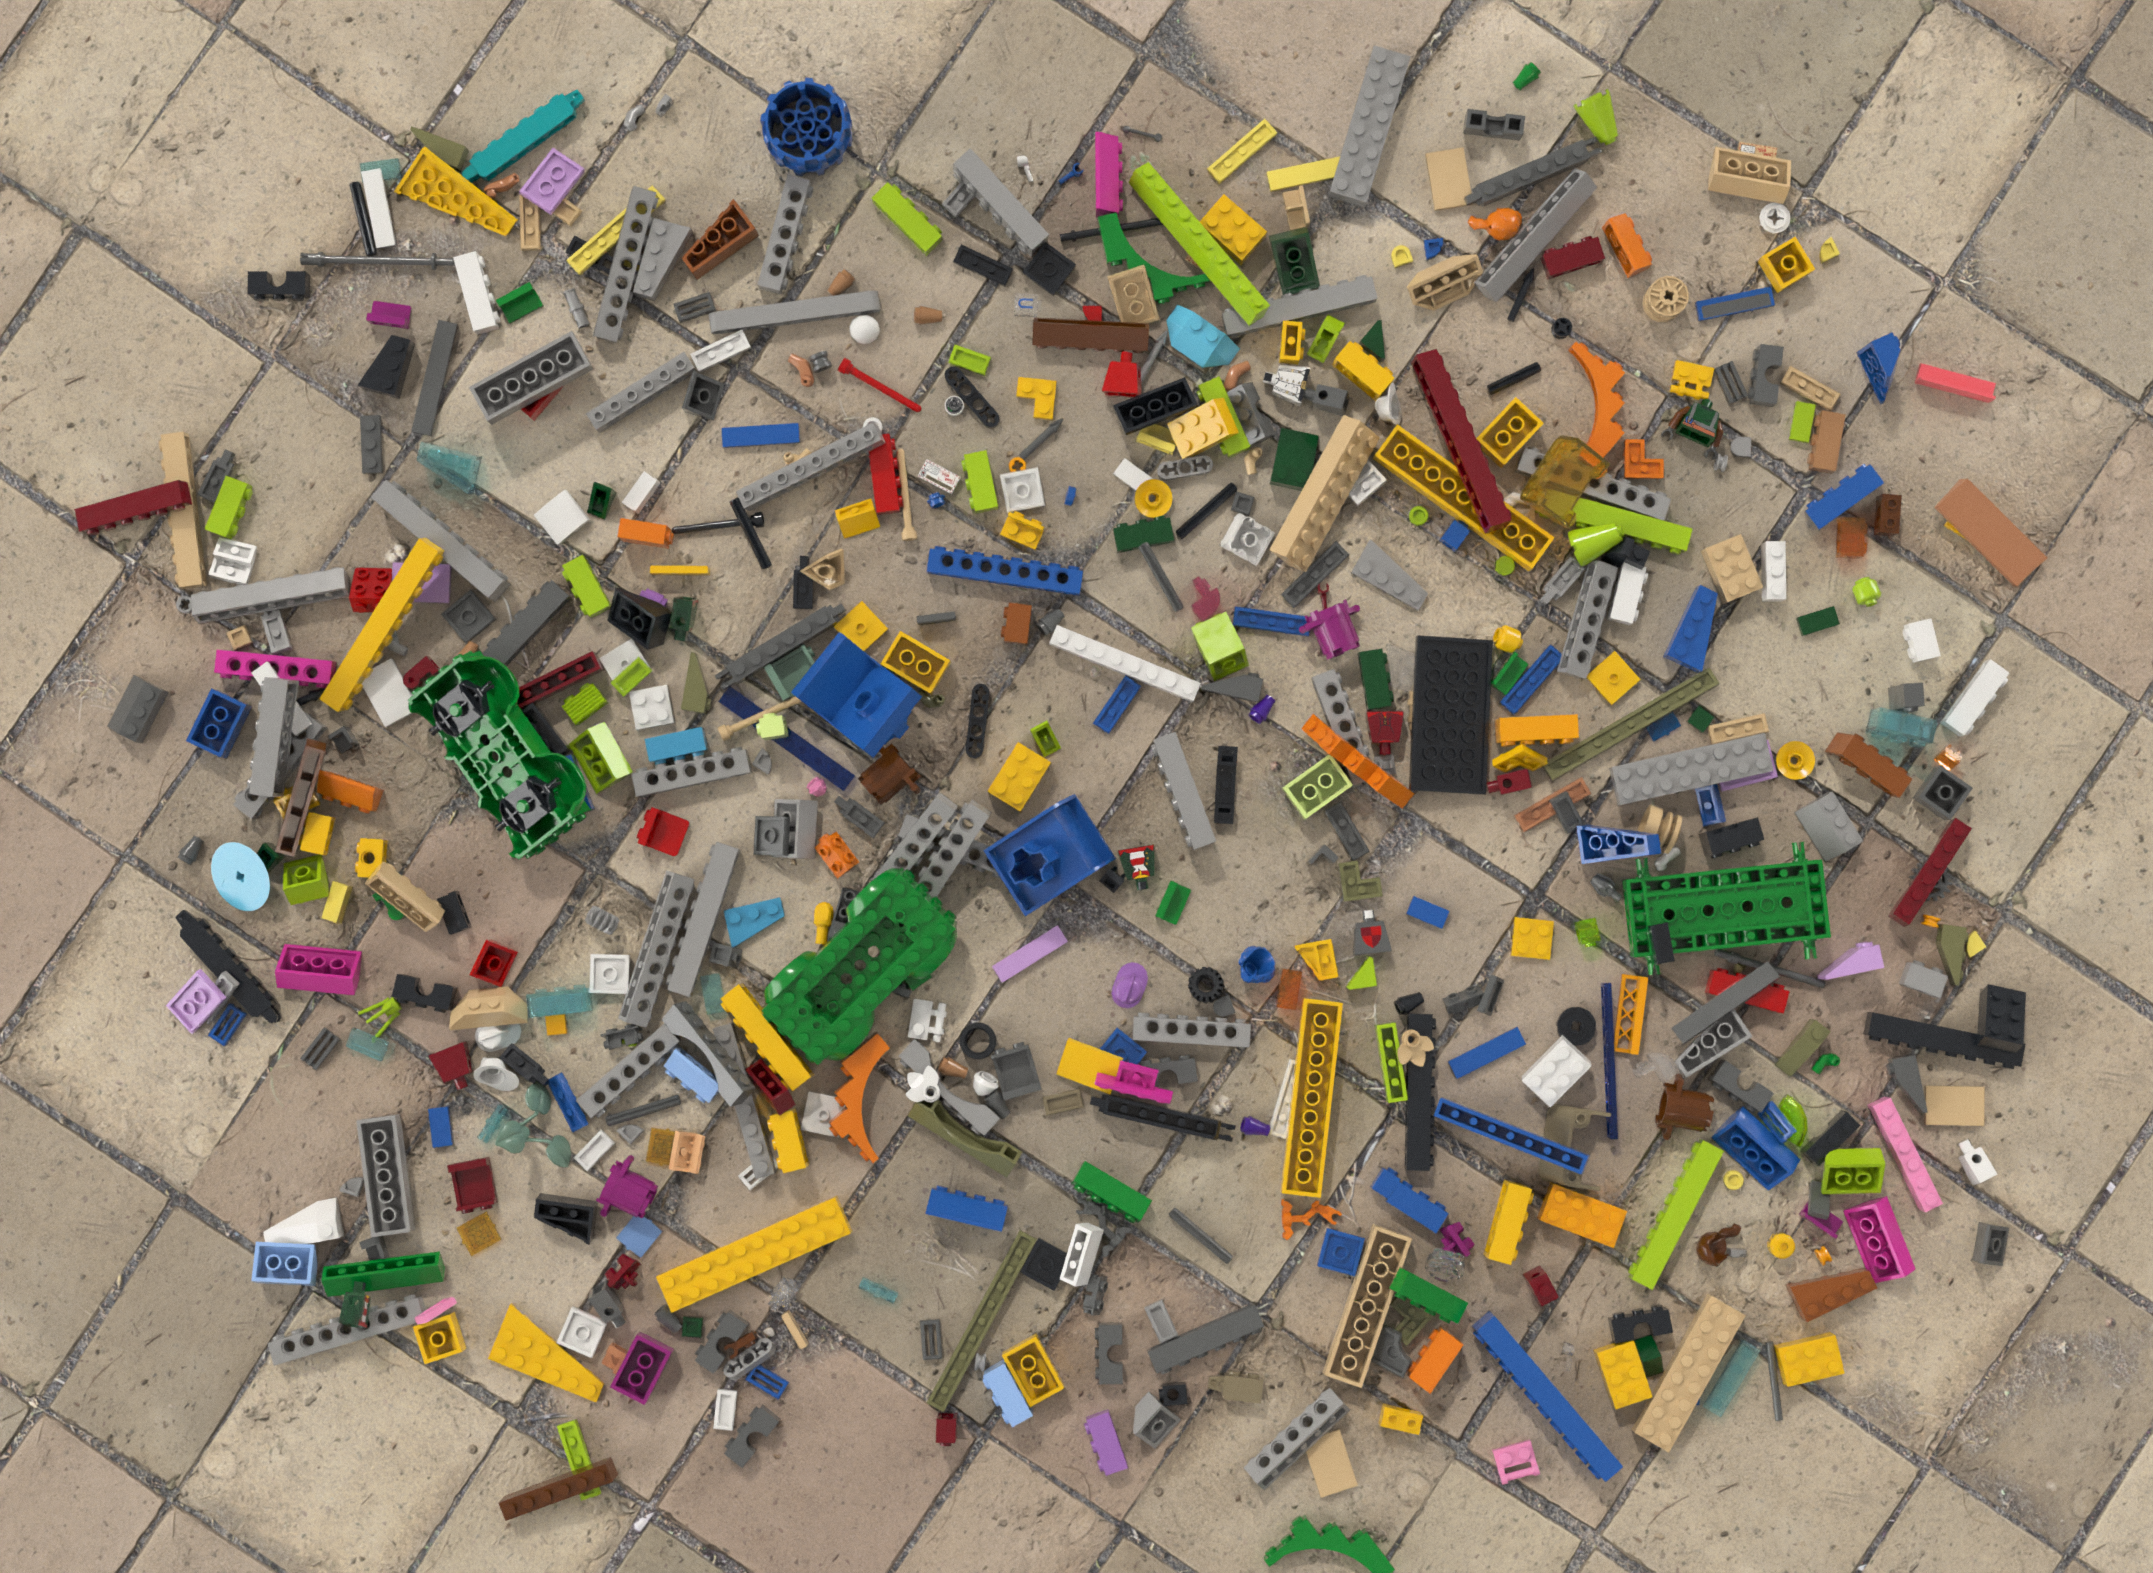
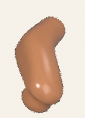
[483,173,519,199]
[788,353,814,387]
[1223,361,1251,392]

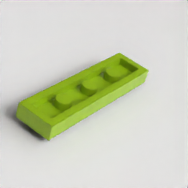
[557,1419,601,1501]

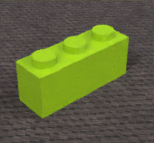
[961,450,998,514]
[205,476,253,540]
[562,555,611,618]

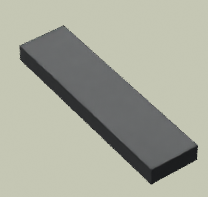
[1281,541,1349,608]

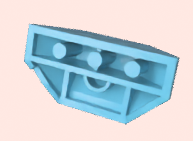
[1166,304,1240,368]

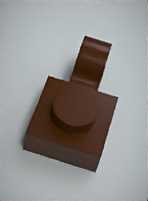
[724,1330,758,1359]

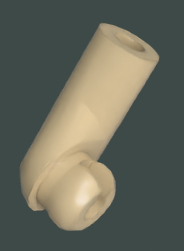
[1244,447,1263,475]
[783,448,811,465]

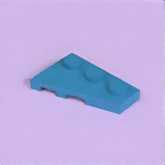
[724,897,785,947]

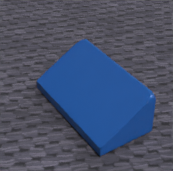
[1695,784,1726,826]

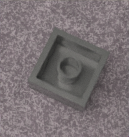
[1913,766,1973,820]

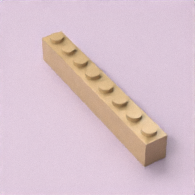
[159,432,207,589]

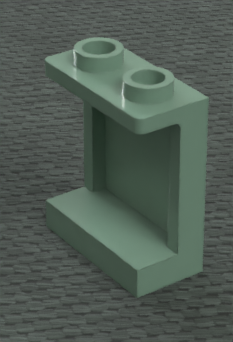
[764,644,815,701]

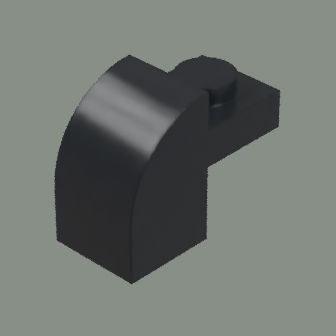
[1602,537,1650,570]

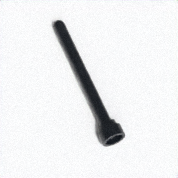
[672,512,764,534]

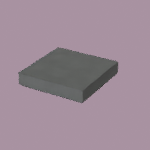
[441,590,496,644]
[753,816,790,856]

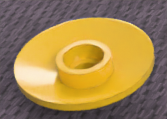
[1134,479,1172,518]
[1776,741,1815,780]

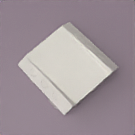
[1221,513,1275,566]

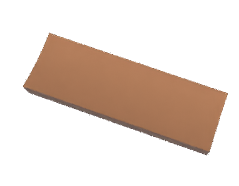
[1934,478,2048,587]

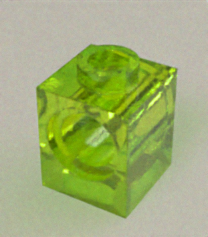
[1574,918,1601,948]

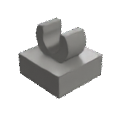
[1373,755,1396,775]

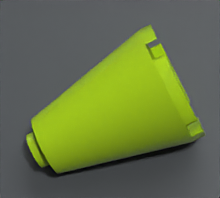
[1573,89,1618,146]
[1568,523,1625,566]

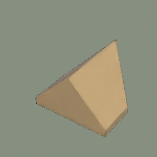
[800,549,845,590]

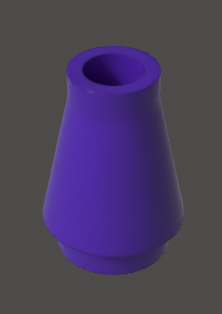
[1248,695,1275,724]
[1240,1116,1270,1136]

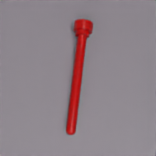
[837,358,922,412]

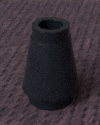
[1394,992,1424,1015]

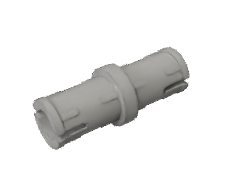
[563,288,590,329]

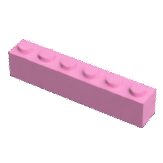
[1867,1096,1943,1212]

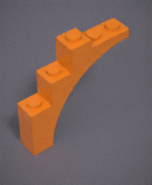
[1568,341,1625,469]
[1301,714,1414,809]
[828,1032,890,1163]

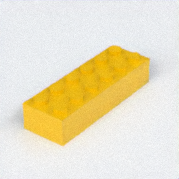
[720,983,815,1091]

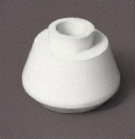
[973,1071,998,1096]

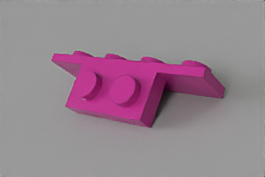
[1095,1060,1173,1104]

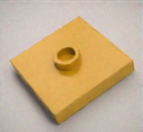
[834,601,888,652]
[1586,651,1641,705]

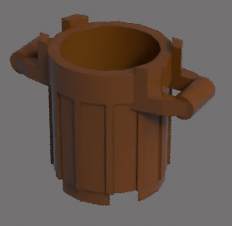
[858,743,921,805]
[1655,1074,1714,1140]

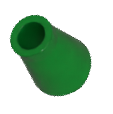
[1512,62,1541,91]

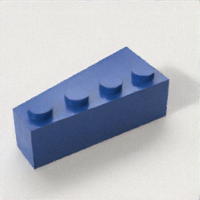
[1805,464,1884,530]
[1663,585,1718,673]
[1576,825,1661,864]

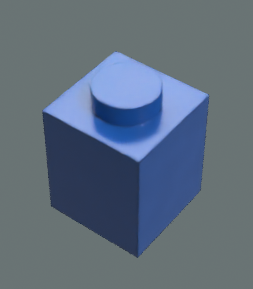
[1439,520,1470,552]
[1370,1167,1401,1199]

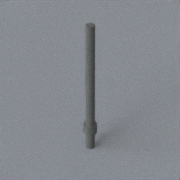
[1714,949,1826,988]

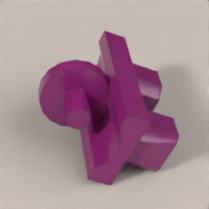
[1439,1222,1475,1259]

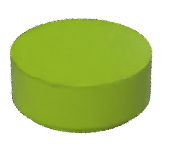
[1409,506,1428,526]
[1495,556,1515,576]

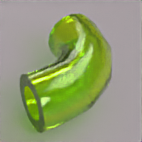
[1778,1094,1808,1147]

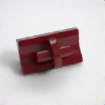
[604,1254,641,1290]

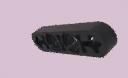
[945,366,1000,429]
[966,684,990,759]

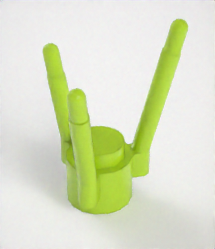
[358,997,402,1042]

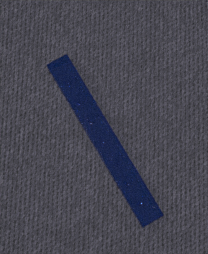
[718,687,855,791]
[1601,983,1618,1140]

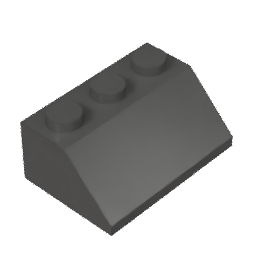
[107,675,169,744]

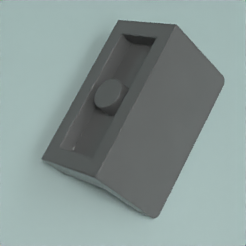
[1306,844,1339,865]

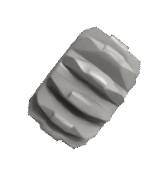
[585,906,620,935]

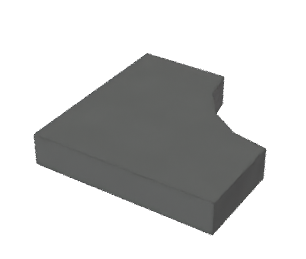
[1371,1325,1412,1378]

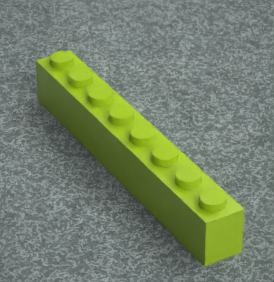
[1535,488,1693,555]
[1628,1139,1724,1290]

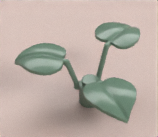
[495,1081,571,1168]

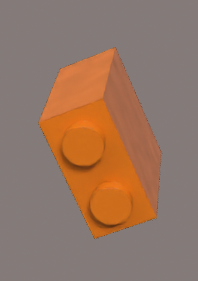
[617,518,674,549]

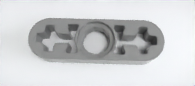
[1157,456,1213,480]
[723,1338,776,1380]

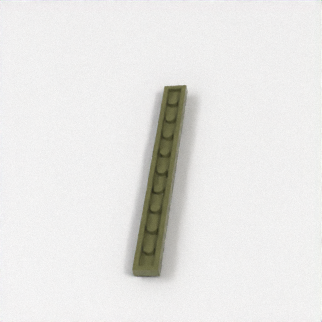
[1543,668,1720,782]
[927,1230,1037,1412]

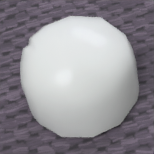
[849,315,880,344]

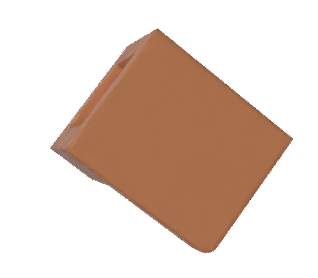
[602,1342,628,1374]

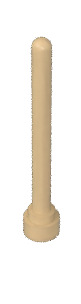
[897,449,917,541]
[717,696,802,741]

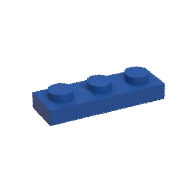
[548,1073,588,1133]

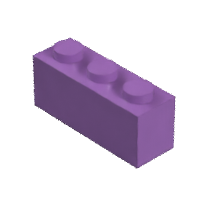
[1084,1409,1128,1476]

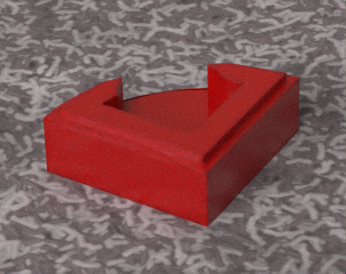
[1083,306,1102,321]

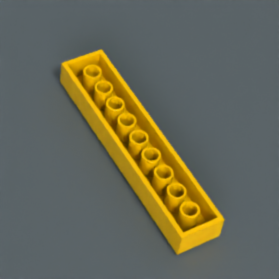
[1373,424,1555,571]
[1280,998,1343,1198]
[656,1196,852,1313]

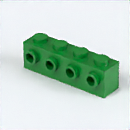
[1071,1161,1152,1223]
[1389,1268,1468,1324]

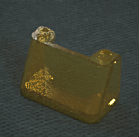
[1520,435,1610,529]

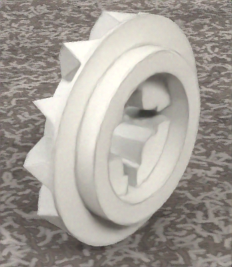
[1759,203,1790,234]

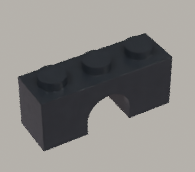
[247,271,310,301]
[391,974,458,1013]
[1800,1110,1861,1166]
[1608,1305,1673,1343]

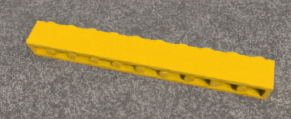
[320,538,444,712]

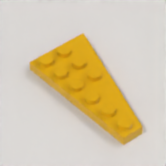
[394,147,518,236]
[488,1303,605,1402]

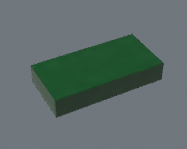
[1796,606,1840,636]

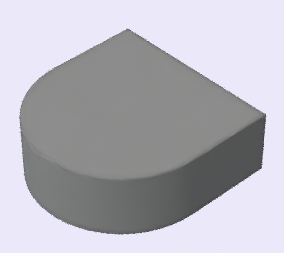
[1730,437,1751,457]

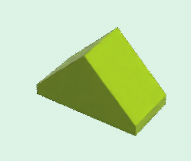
[1030,721,1061,757]
[1345,956,1377,990]

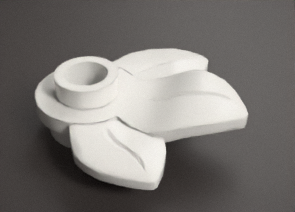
[906,1066,940,1102]

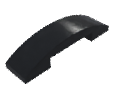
[1214,746,1238,824]

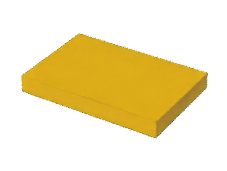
[1056,1038,1123,1095]

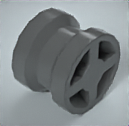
[809,351,832,373]

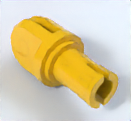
[813,902,834,944]

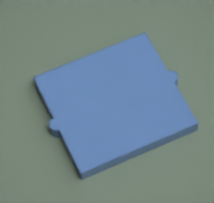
[616,1216,663,1258]

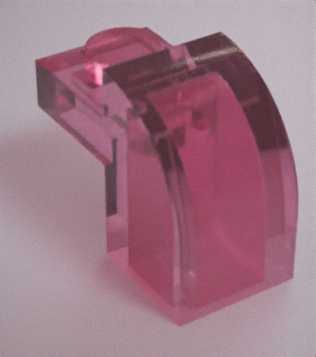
[1191,576,1220,622]

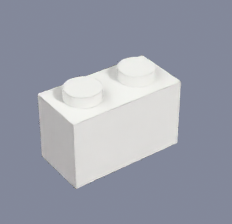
[1903,619,1941,663]

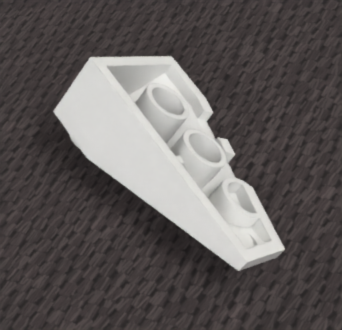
[264,1197,344,1244]

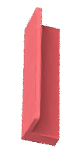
[1915,363,1996,403]

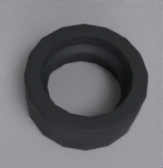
[960,1022,996,1059]

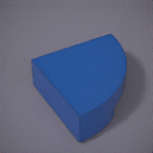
[1423,238,1443,260]

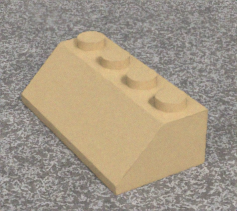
[1708,147,1791,204]
[365,862,445,932]

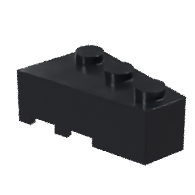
[534,1193,598,1245]

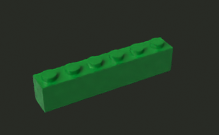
[321,1251,445,1297]

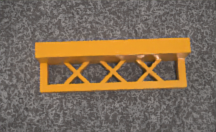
[1612,974,1648,1055]

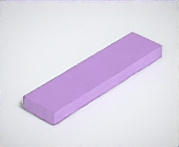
[992,925,1068,983]

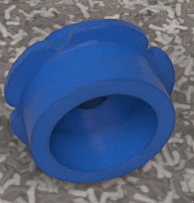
[927,492,945,509]

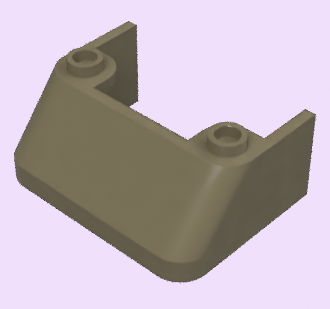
[1538,1104,1611,1191]

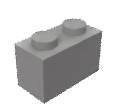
[1899,960,1948,998]

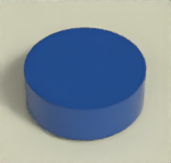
[1064,486,1076,506]

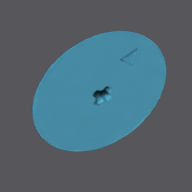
[211,842,270,911]

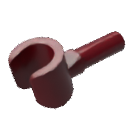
[1317,583,1329,610]

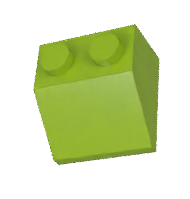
[283,854,329,905]

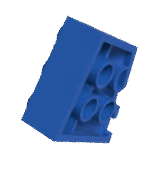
[1856,332,1901,405]

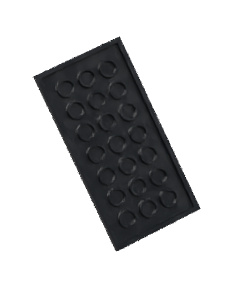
[1409,635,1493,795]

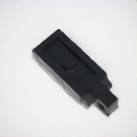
[793,556,814,609]
[499,1043,550,1087]

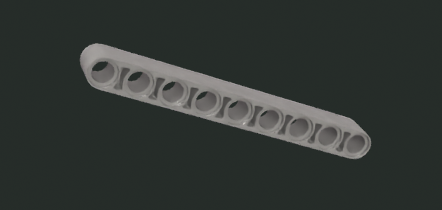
[709,291,881,334]

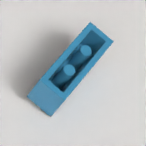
[644,727,708,765]

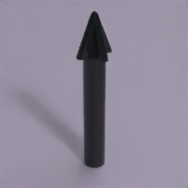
[1507,268,1535,322]
[296,689,325,706]

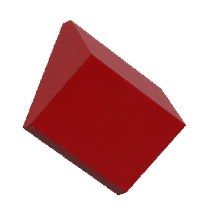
[469,939,518,987]

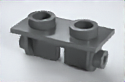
[1442,985,1484,1015]
[600,1024,643,1050]
[1082,1274,1108,1316]

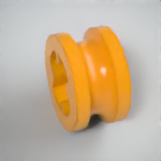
[1009,457,1026,472]
[1921,915,1941,928]
[1814,1246,1832,1266]

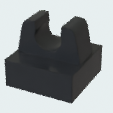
[1099,866,1126,893]

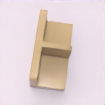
[1282,186,1310,230]

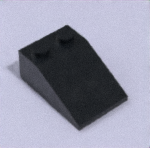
[607,588,672,650]

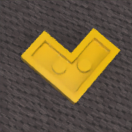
[1016,377,1057,420]
[1492,744,1548,773]

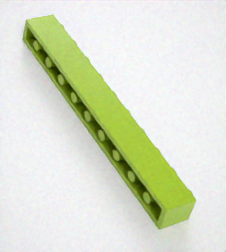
[1128,162,1270,326]

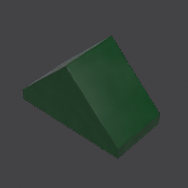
[1359,320,1385,362]
[587,482,617,520]
[256,842,286,874]
[1634,1334,1664,1378]

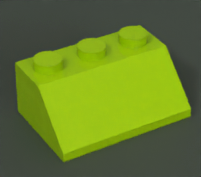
[569,722,633,794]

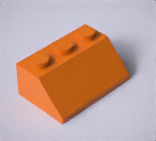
[1602,213,1652,278]
[317,770,384,814]
[1407,1326,1463,1394]

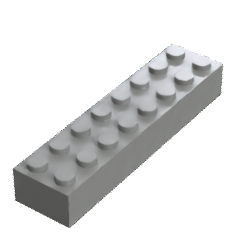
[1328,46,1411,208]
[371,480,511,602]
[1609,733,1774,806]

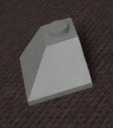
[1133,1392,1181,1448]

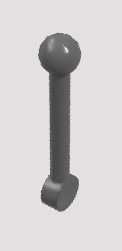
[1123,126,1162,142]

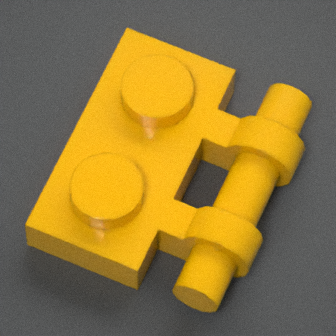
[1669,360,1714,400]

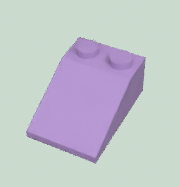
[1817,941,1884,980]

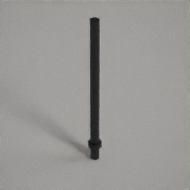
[1060,218,1164,242]

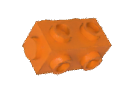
[814,831,859,879]

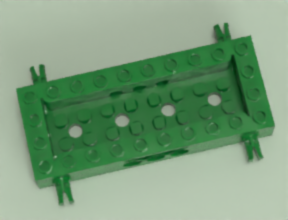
[1622,842,1831,975]

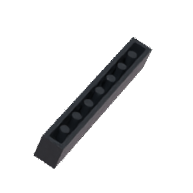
[1863,1012,2026,1069]
[1404,1013,1436,1171]

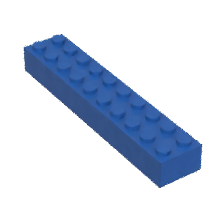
[1472,1311,1623,1482]

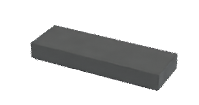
[1324,801,1370,861]

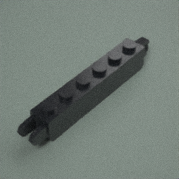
[175,910,282,1024]
[1090,1094,1236,1142]

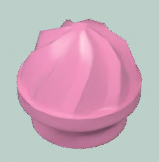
[806,777,827,797]

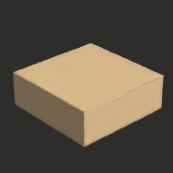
[227,625,253,651]

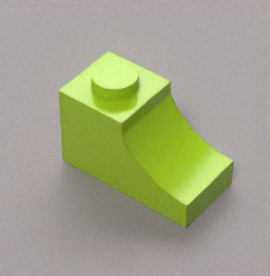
[1307,315,1345,363]

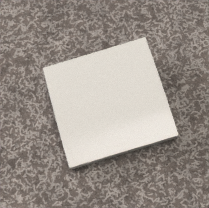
[534,490,590,545]
[208,537,257,585]

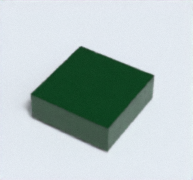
[1686,706,1715,733]
[682,1316,703,1338]

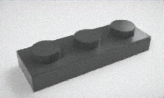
[360,415,383,474]

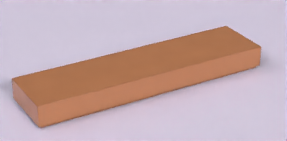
[1514,777,1591,832]

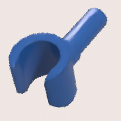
[1058,163,1084,184]

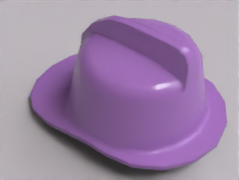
[1111,962,1148,1008]

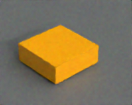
[545,1014,567,1036]

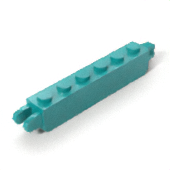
[461,89,585,183]

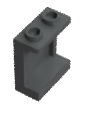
[991,1042,1042,1101]

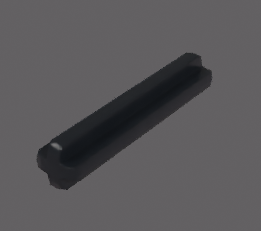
[1487,362,1541,395]

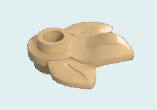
[1397,1030,1434,1067]

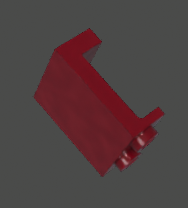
[447,1157,498,1214]

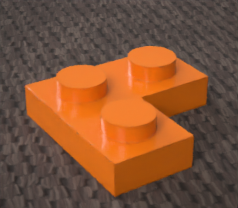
[1624,439,1664,479]

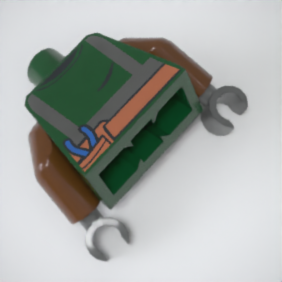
[1661,399,1724,460]

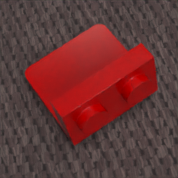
[349,567,392,613]
[636,807,690,856]

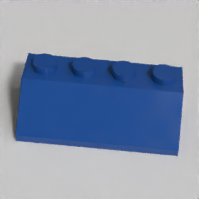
[1711,1107,1801,1191]
[925,1185,1008,1232]

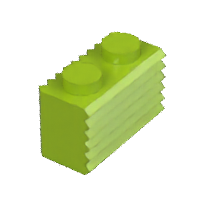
[562,683,609,726]

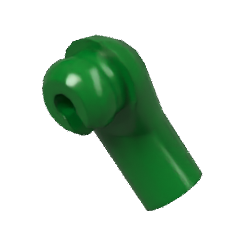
[1811,1053,1841,1075]

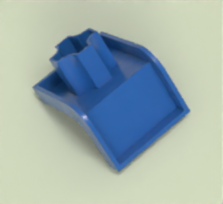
[791,632,922,758]
[983,794,1116,916]

